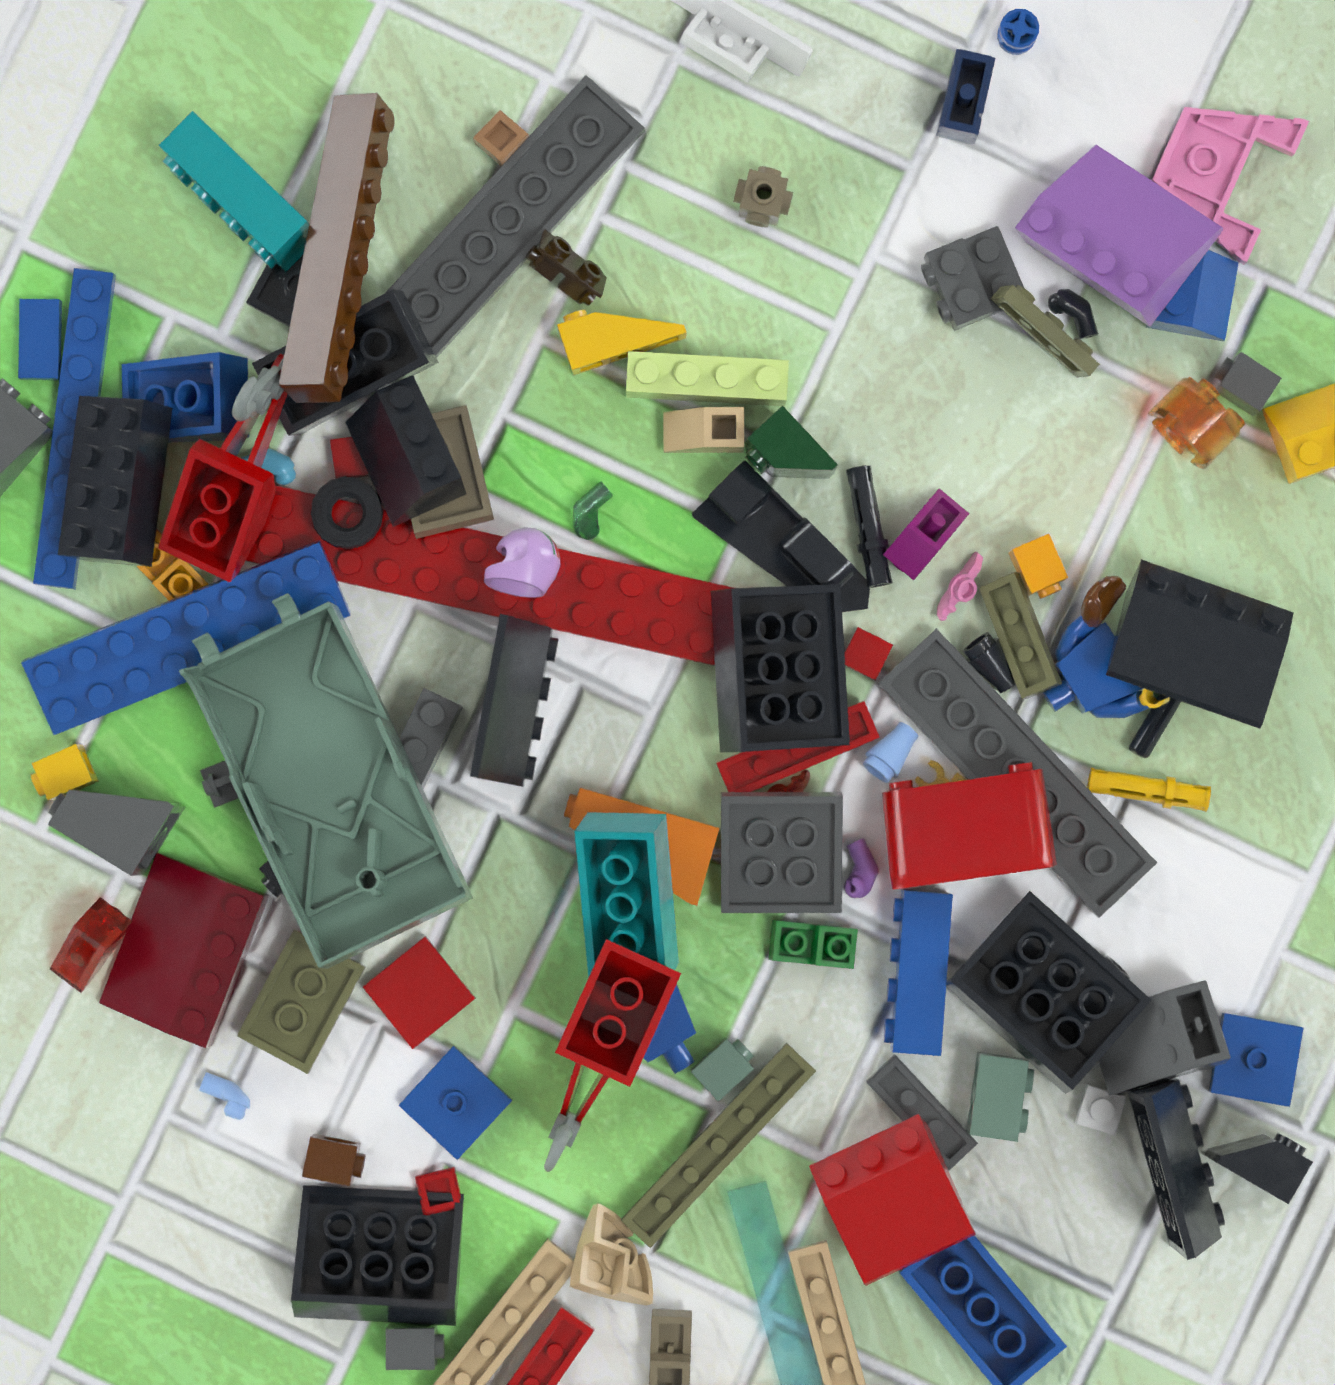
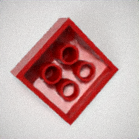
[809,1114,976,1286]

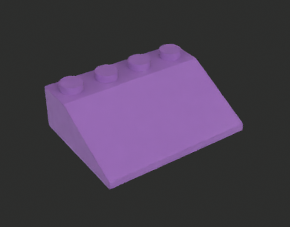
[1015,144,1224,327]

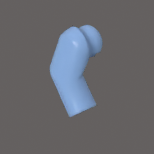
[199,1072,250,1120]

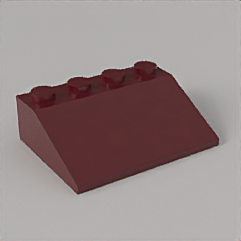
[99,853,270,1048]

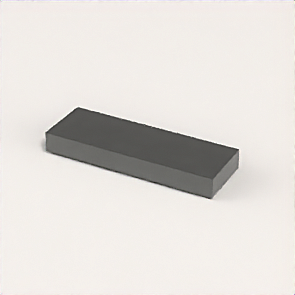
[866,1054,978,1171]

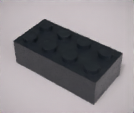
[252,289,439,436]
[58,396,173,567]

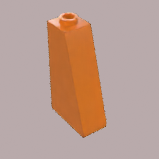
[564,788,719,906]

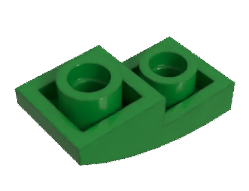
[768,920,858,969]

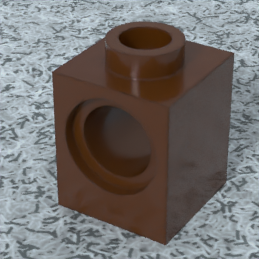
[302,1134,366,1186]

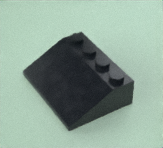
[1106,559,1294,729]
[711,584,850,753]
[470,614,559,787]
[946,891,1152,1094]
[1127,1078,1225,1260]
[291,1185,464,1326]

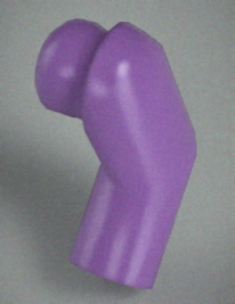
[844,837,879,899]

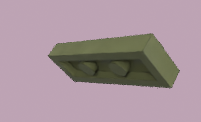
[991,285,1100,377]
[979,572,1062,699]

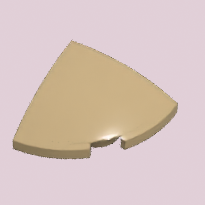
[569,1203,653,1305]

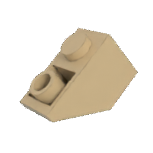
[663,407,744,453]

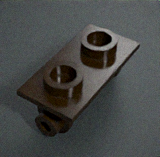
[525,229,607,306]

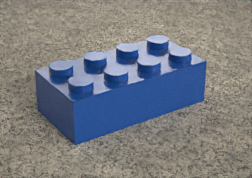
[899,1235,1067,1385]

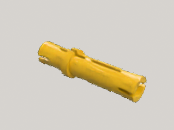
[1087,767,1211,812]

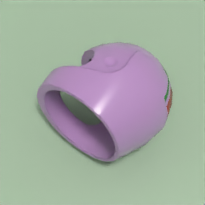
[484,527,561,598]

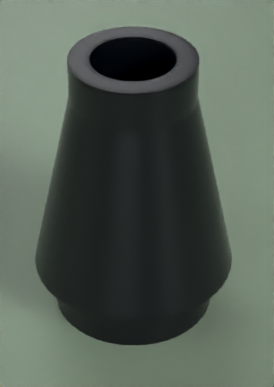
[963,632,1016,693]

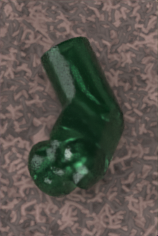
[573,481,613,540]

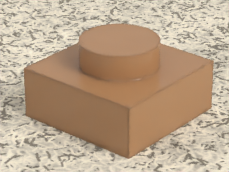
[473,110,529,166]

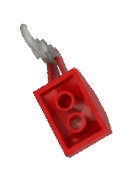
[158,353,287,582]
[544,939,681,1172]

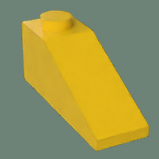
[557,310,687,376]

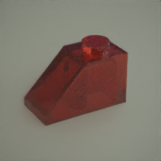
[49,897,132,993]

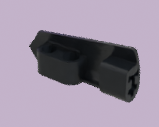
[692,460,870,612]

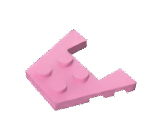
[1152,107,1309,265]

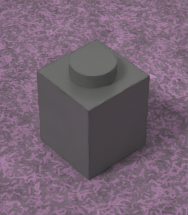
[1213,352,1282,416]
[386,1323,445,1370]

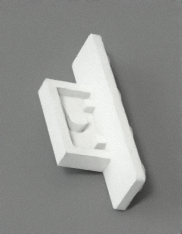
[671,0,813,83]

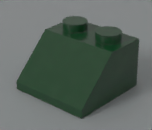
[745,405,838,479]

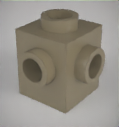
[733,166,793,228]

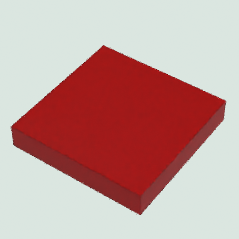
[363,936,476,1049]

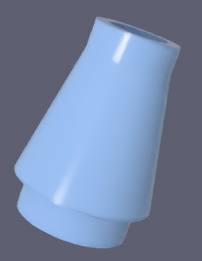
[863,722,919,783]

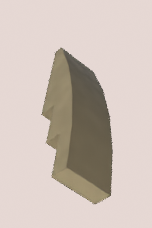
[649,1309,692,1385]

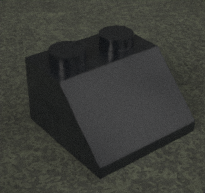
[1204,1133,1313,1204]

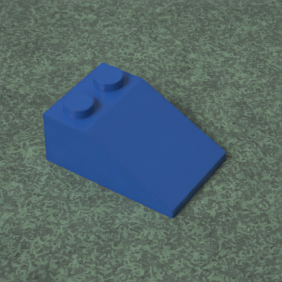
[121,352,249,443]

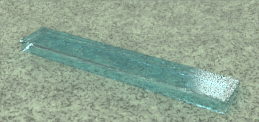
[727,1180,822,1385]

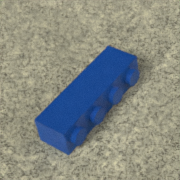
[884,890,953,1056]

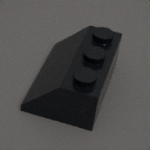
[345,375,467,527]

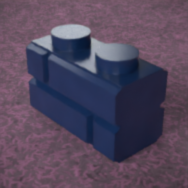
[936,49,996,144]

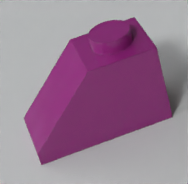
[883,488,970,580]

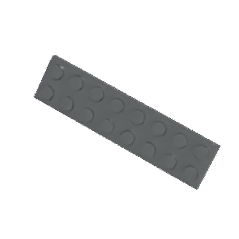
[385,75,645,358]
[878,628,1158,918]

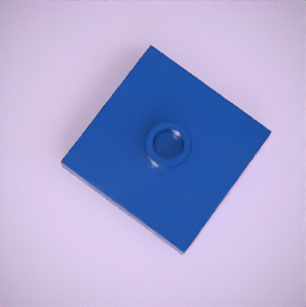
[1208,1012,1304,1107]
[398,1046,512,1160]

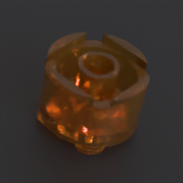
[1148,377,1245,469]

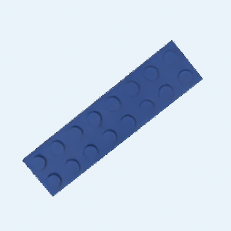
[21,540,351,735]

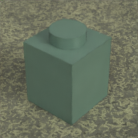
[691,1037,754,1102]

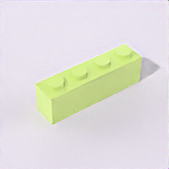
[626,351,789,406]

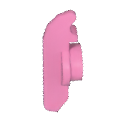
[937,552,983,621]

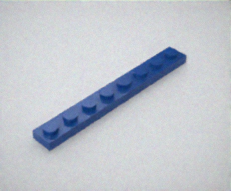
[33,268,116,590]

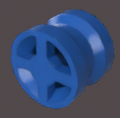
[997,9,1040,55]

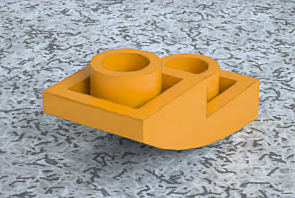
[137,529,209,601]

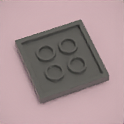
[721,792,843,913]

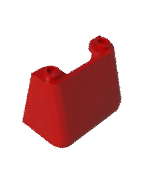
[882,762,1057,890]

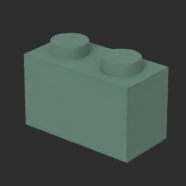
[966,1052,1034,1142]

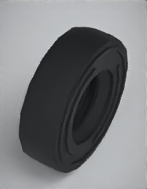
[310,476,384,549]

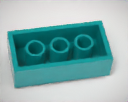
[159,111,309,272]
[574,812,679,978]

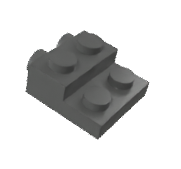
[921,226,1024,331]

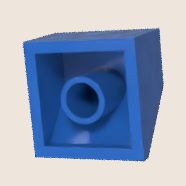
[1146,250,1239,342]

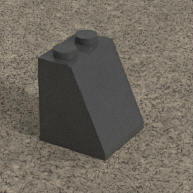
[0,378,53,497]
[48,790,185,876]

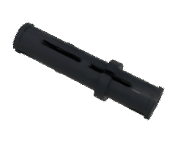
[846,465,893,588]

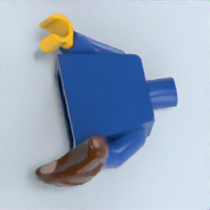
[1042,576,1170,718]

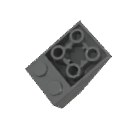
[1099,980,1231,1096]

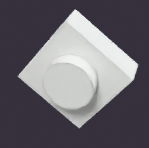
[1075,1084,1127,1136]

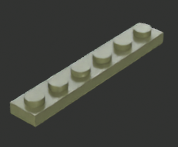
[621,1042,816,1248]

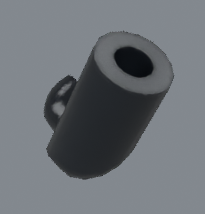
[1048,289,1099,340]

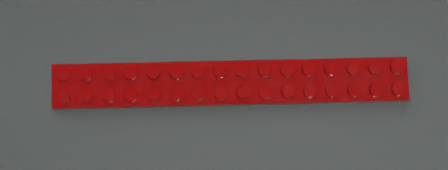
[246,485,733,666]

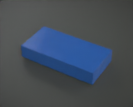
[18,299,62,380]

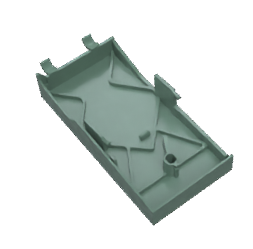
[179,593,473,969]

